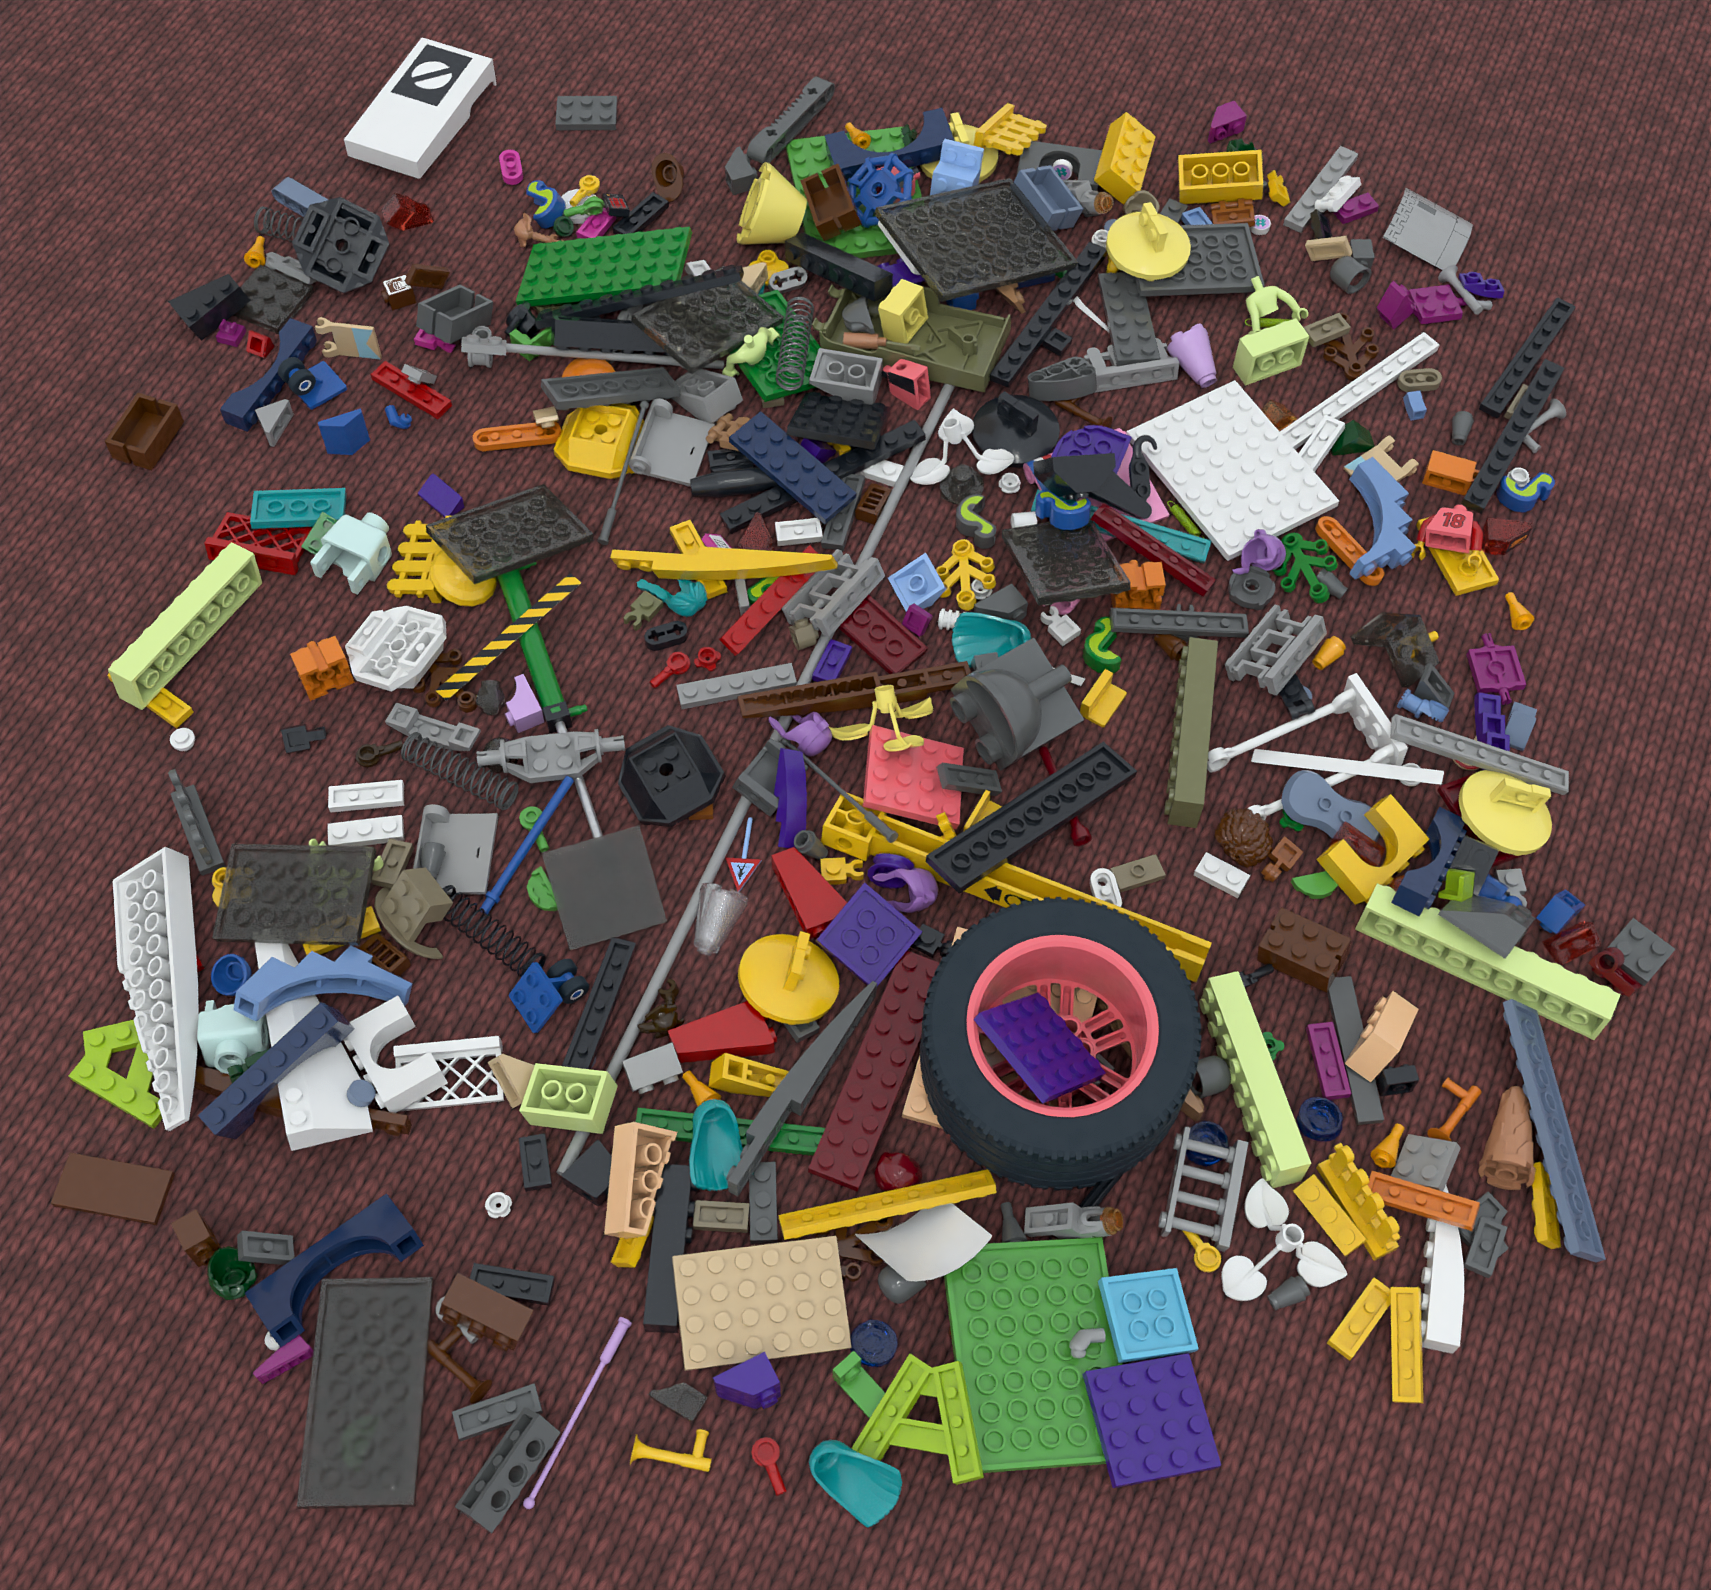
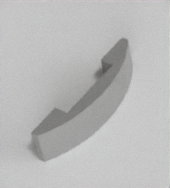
[385,703,481,751]

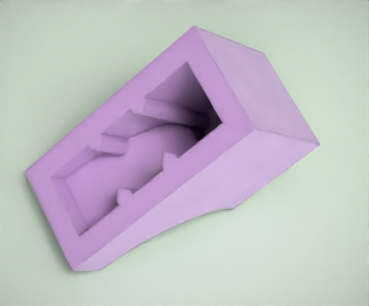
[505,674,544,733]

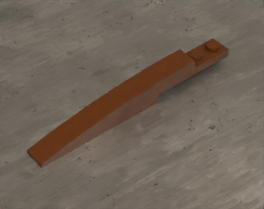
[737,661,971,718]
[194,1066,412,1136]

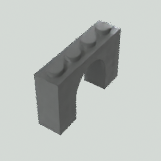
[1017,141,1102,191]

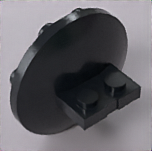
[972,391,1060,468]

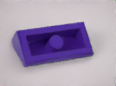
[418,473,464,518]

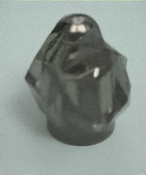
[476,680,505,716]

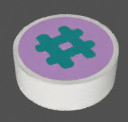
[1052,159,1073,180]
[1249,215,1271,235]

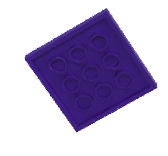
[974,992,1106,1104]
[1082,1353,1221,1488]

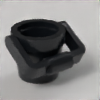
[504,301,540,339]

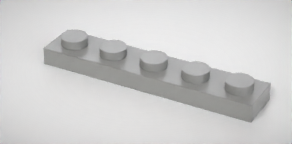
[676,663,797,710]

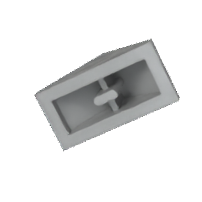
[255,399,294,447]

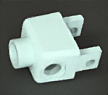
[310,513,392,595]

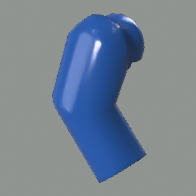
[385,405,412,429]

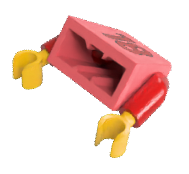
[1411,505,1483,569]

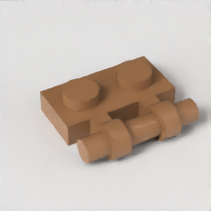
[706,413,750,451]

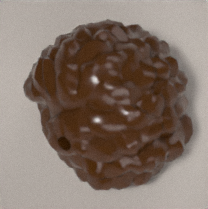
[1215,808,1273,868]

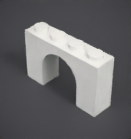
[343,996,448,1113]

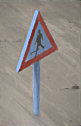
[726,817,762,893]

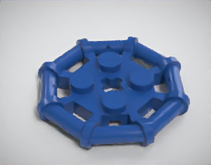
[847,153,914,228]

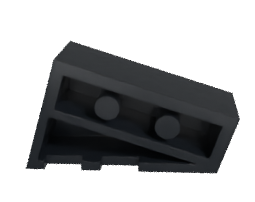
[168,274,251,341]

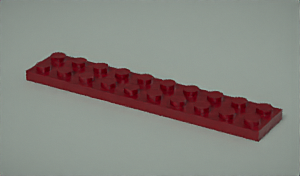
[808,951,940,1192]

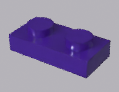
[812,639,852,682]

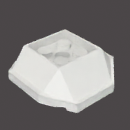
[345,606,446,692]

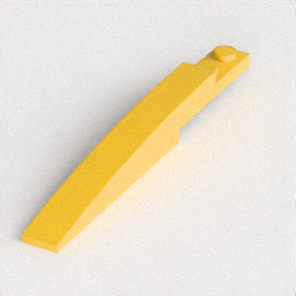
[611,547,838,580]

